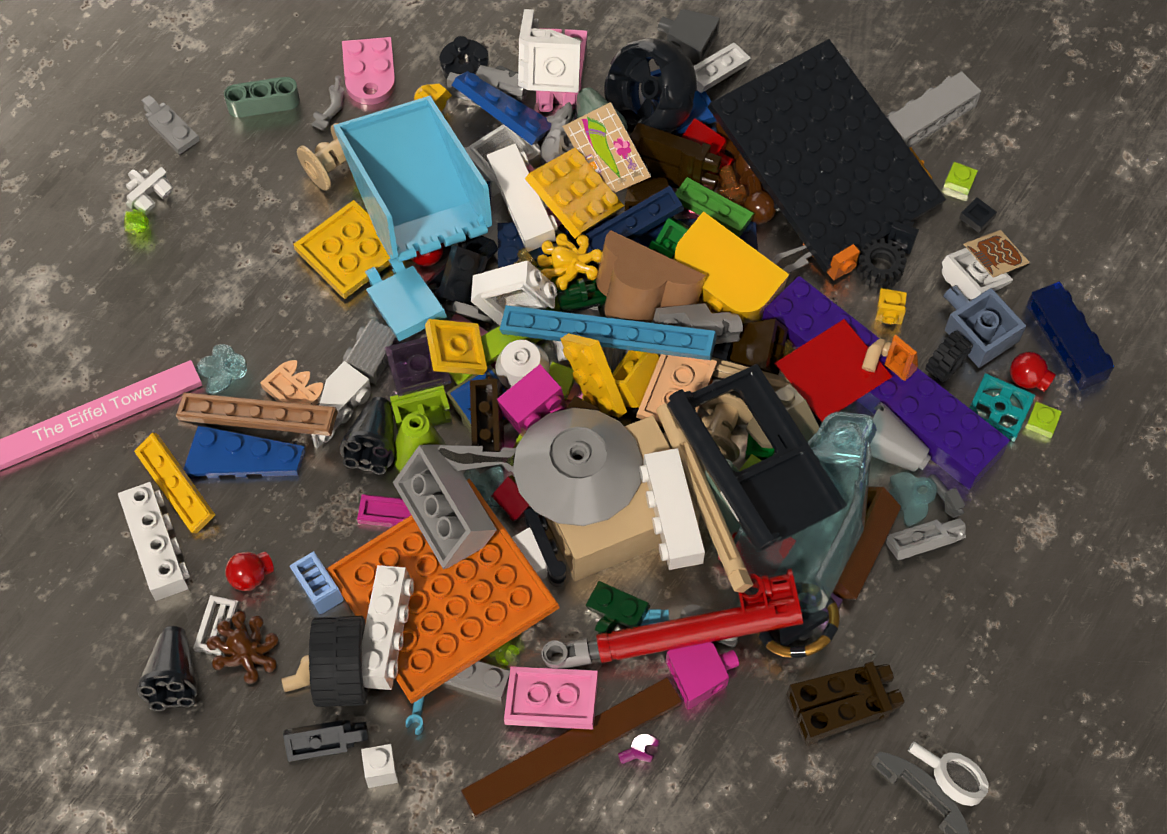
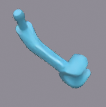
[406,696,425,735]

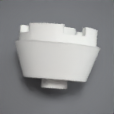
[495,340,550,389]

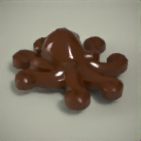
[206,611,278,684]

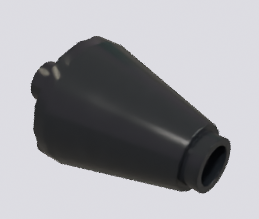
[339,397,395,475]
[137,626,197,711]

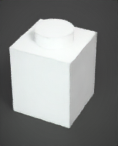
[361,744,398,788]

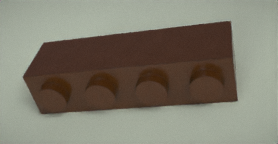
[816,486,901,600]

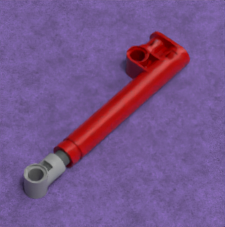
[542,568,803,669]

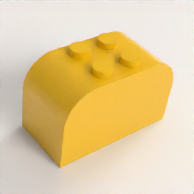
[674,211,789,324]

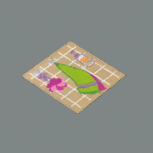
[562,102,651,193]

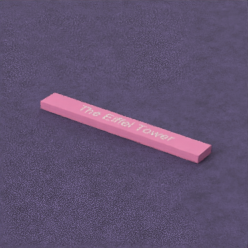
[0,360,203,470]

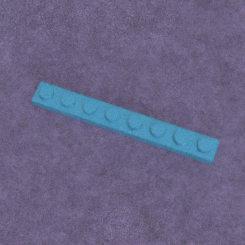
[499,305,717,361]

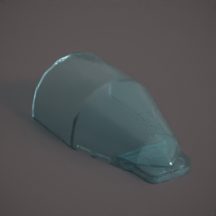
[721,412,877,613]

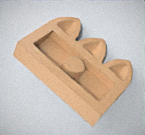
[260,360,323,405]

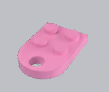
[342,37,395,105]

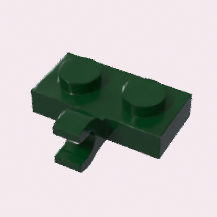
[586,581,650,634]

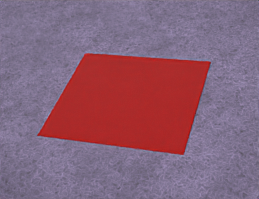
[775,319,893,422]

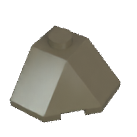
[746,384,823,449]

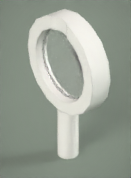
[908,742,989,806]

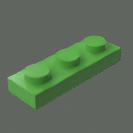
[675,177,754,237]

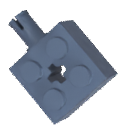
[943,285,1026,368]

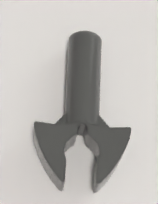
[927,474,965,518]

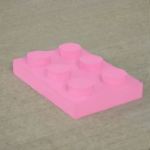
[504,666,598,729]

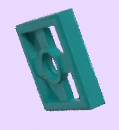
[969,373,1036,442]

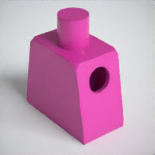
[665,642,739,710]

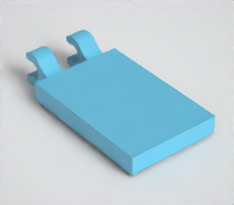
[365,258,447,342]

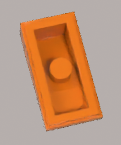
[885,335,918,381]

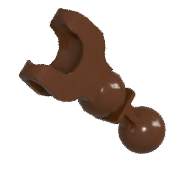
[716,121,776,224]

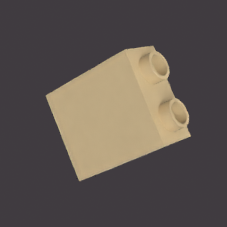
[545,416,701,581]

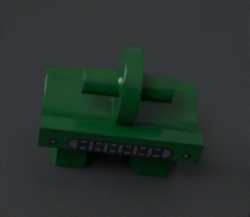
[556,278,607,313]

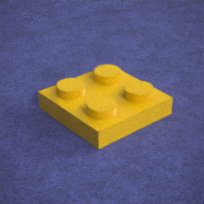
[425,319,488,375]

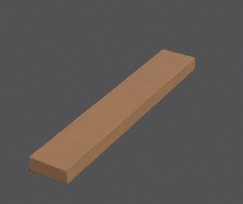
[176,392,338,436]

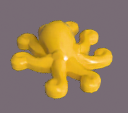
[537,233,602,290]

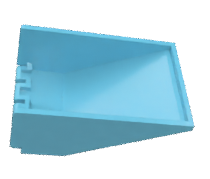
[333,96,492,262]

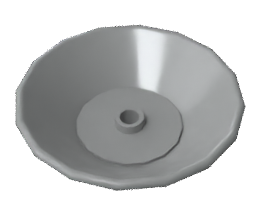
[513,408,643,526]

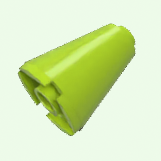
[394,413,446,472]

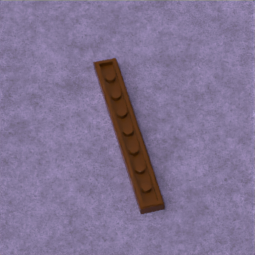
[461,677,682,819]

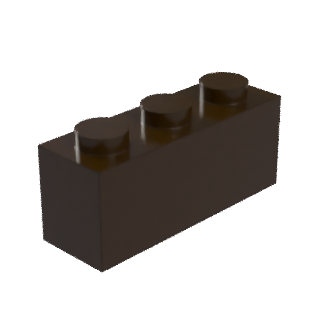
[470,379,505,467]

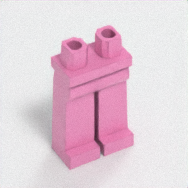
[536,28,587,113]

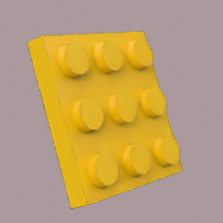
[525,147,624,239]
[293,200,391,299]

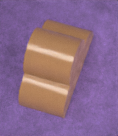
[596,230,705,323]

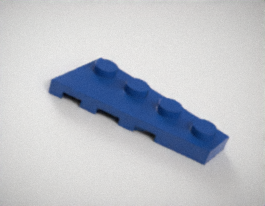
[452,71,551,145]
[183,426,305,479]

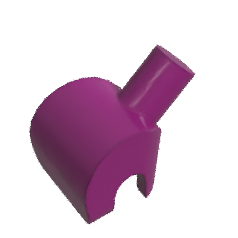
[618,734,661,764]

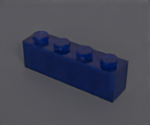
[1026,281,1114,390]

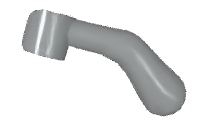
[312,75,344,130]

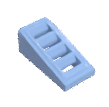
[290,551,344,614]

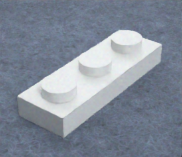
[694,43,751,93]

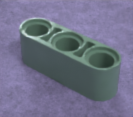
[224,77,300,117]

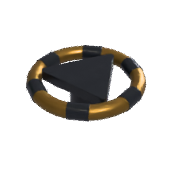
[758,584,840,658]

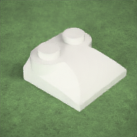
[942,248,1013,301]

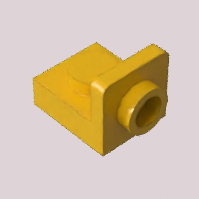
[875,288,907,325]

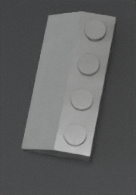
[393,445,497,569]

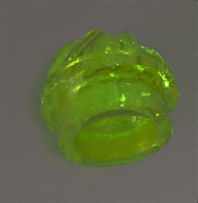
[124,209,149,235]

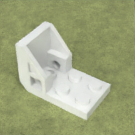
[518,9,581,93]

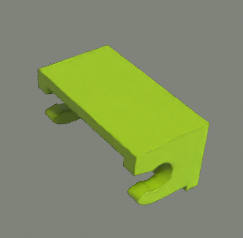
[390,383,452,431]

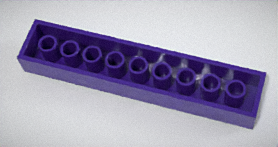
[762,276,1010,490]

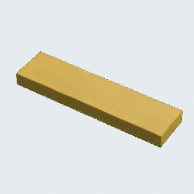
[134,432,216,534]

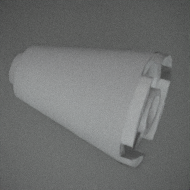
[851,402,931,472]

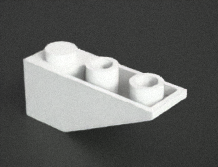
[311,361,371,449]

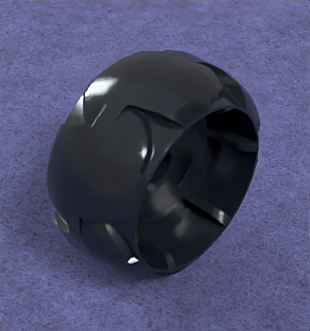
[604,38,697,134]

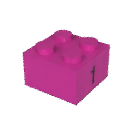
[497,364,567,437]

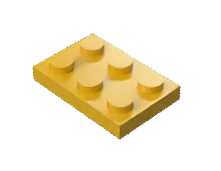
[560,333,627,418]

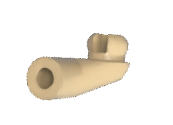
[862,339,891,372]
[281,655,310,692]

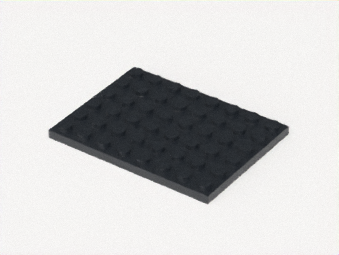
[708,39,946,273]

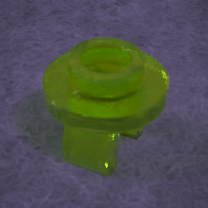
[488,639,520,666]

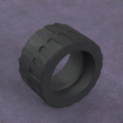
[309,616,368,707]

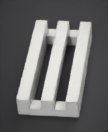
[193,595,239,656]

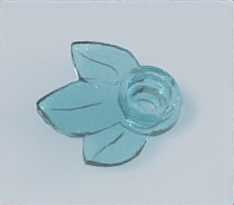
[195,344,247,394]
[463,466,504,507]
[889,472,937,526]

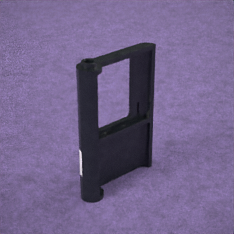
[667,364,847,552]

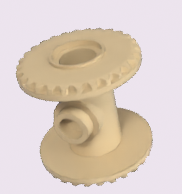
[297,123,347,191]
[702,393,753,462]

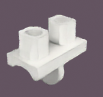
[126,167,173,215]

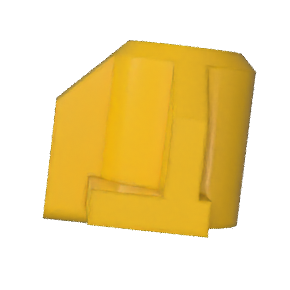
[414,84,452,112]

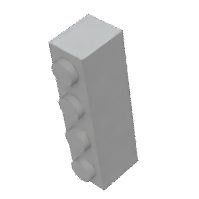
[886,71,981,147]

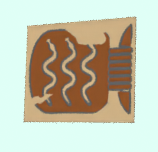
[964,230,1030,278]

